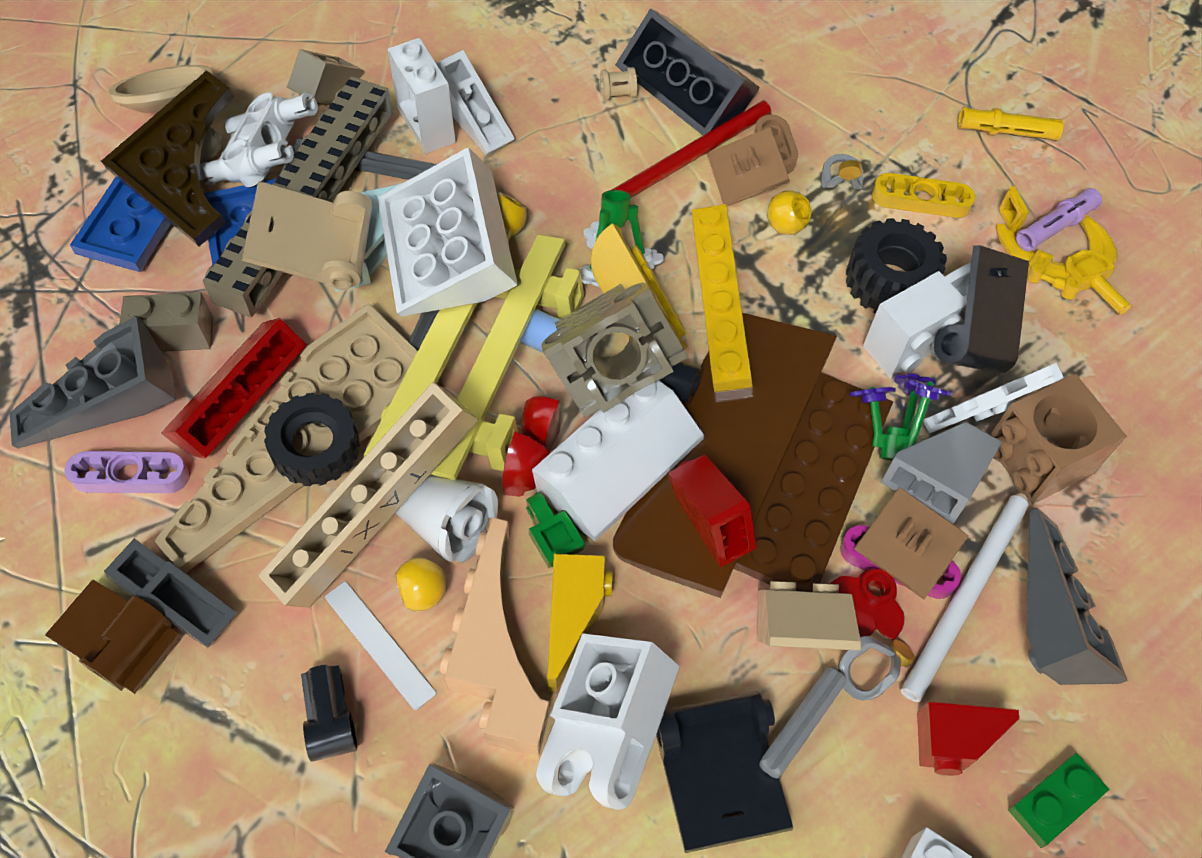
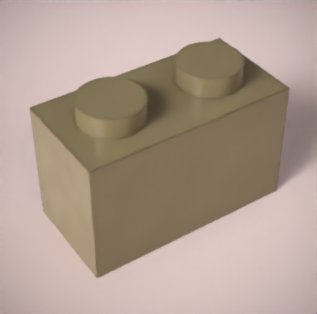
[119,292,213,352]

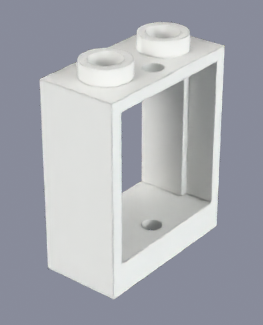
[387,38,456,154]

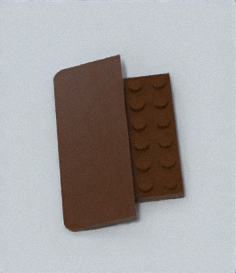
[613,313,893,598]

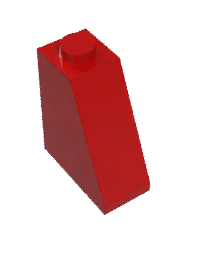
[669,454,757,568]

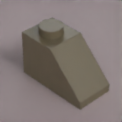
[287,49,364,104]

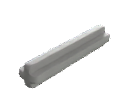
[760,667,846,778]

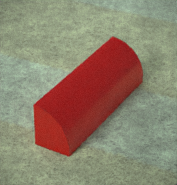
[161,318,307,459]

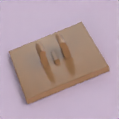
[707,127,790,206]
[854,487,969,600]

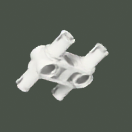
[200,92,318,187]

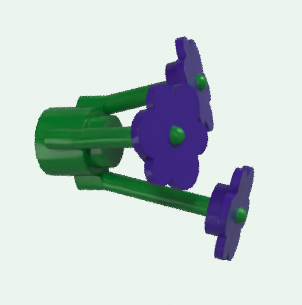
[850,373,952,461]

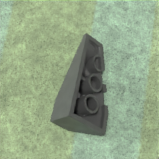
[9,316,176,448]
[1027,508,1128,685]

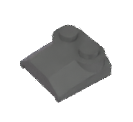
[385,763,514,858]

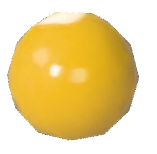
[767,190,812,235]
[497,192,527,236]
[395,558,446,612]

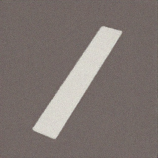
[325,582,436,710]

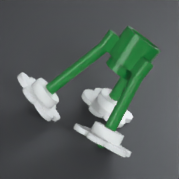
[579,190,664,287]

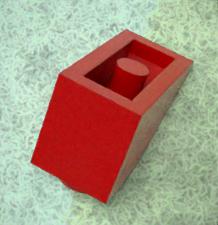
[917,702,1020,776]

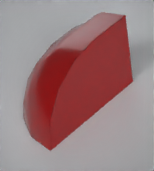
[520,397,560,452]
[502,431,550,497]

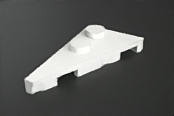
[923,363,1064,434]

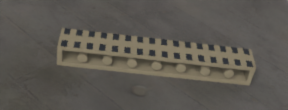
[203,76,393,318]

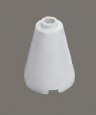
[395,475,498,563]

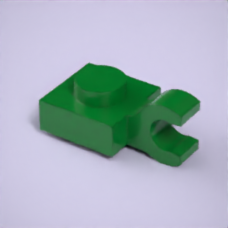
[526,492,585,568]

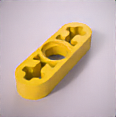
[872,173,976,218]

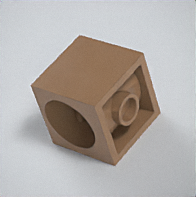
[991,373,1127,505]

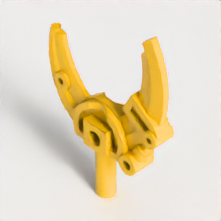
[996,215,1132,315]

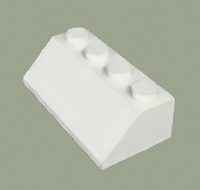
[532,381,704,541]

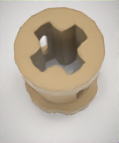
[600,67,637,100]

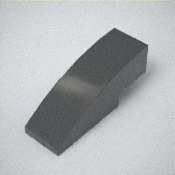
[104,538,237,648]

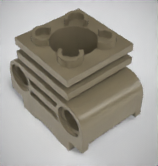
[541,282,688,418]

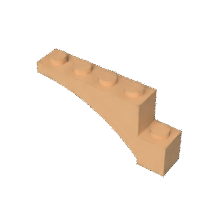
[440,518,549,756]

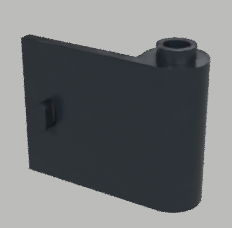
[934,245,1029,373]
[656,691,794,853]

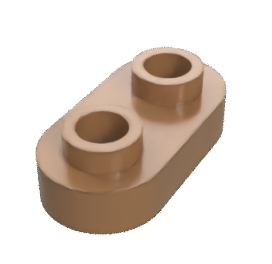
[754,115,798,174]

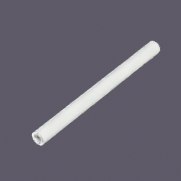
[900,495,1029,702]

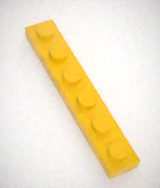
[691,204,753,392]

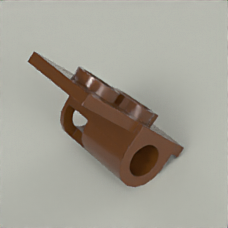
[45,579,181,694]

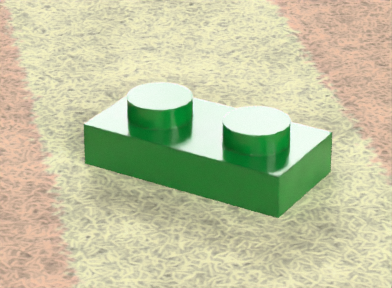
[1008,753,1110,848]

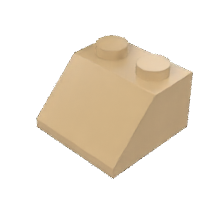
[757,581,861,650]

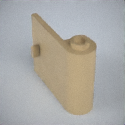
[241,181,373,290]

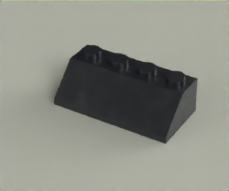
[615,8,760,135]

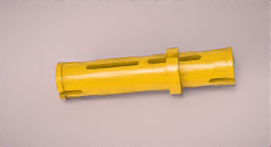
[958,107,1064,141]

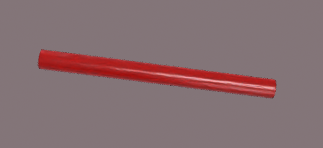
[611,100,771,198]

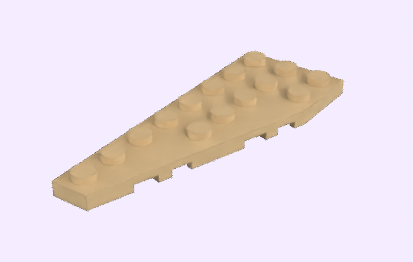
[154,303,442,574]

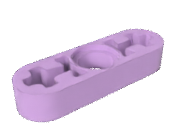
[65,451,189,493]

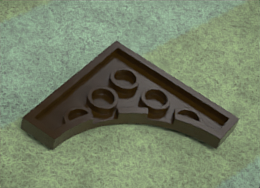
[101,70,234,247]

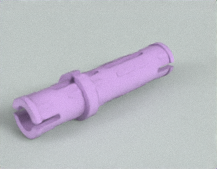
[1016,188,1102,251]

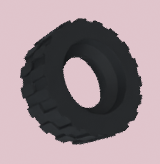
[264,393,360,486]

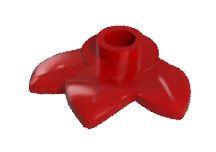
[830,569,905,640]

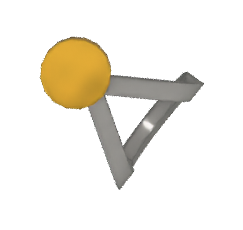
[821,154,864,190]
[839,636,915,701]

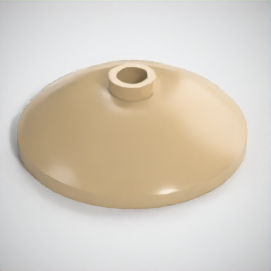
[108,65,213,113]

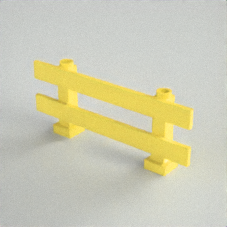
[363,229,584,480]

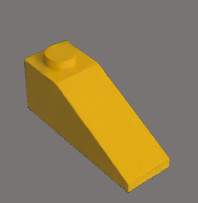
[547,554,613,692]

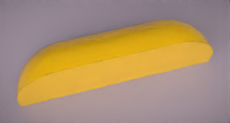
[591,223,688,350]

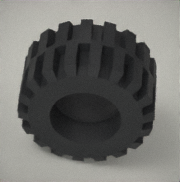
[846,218,947,314]

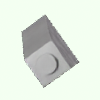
[881,422,1002,524]

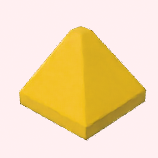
[999,186,1029,235]

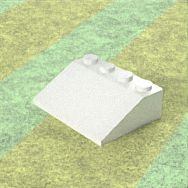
[378,147,518,317]

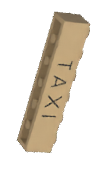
[258,382,479,608]

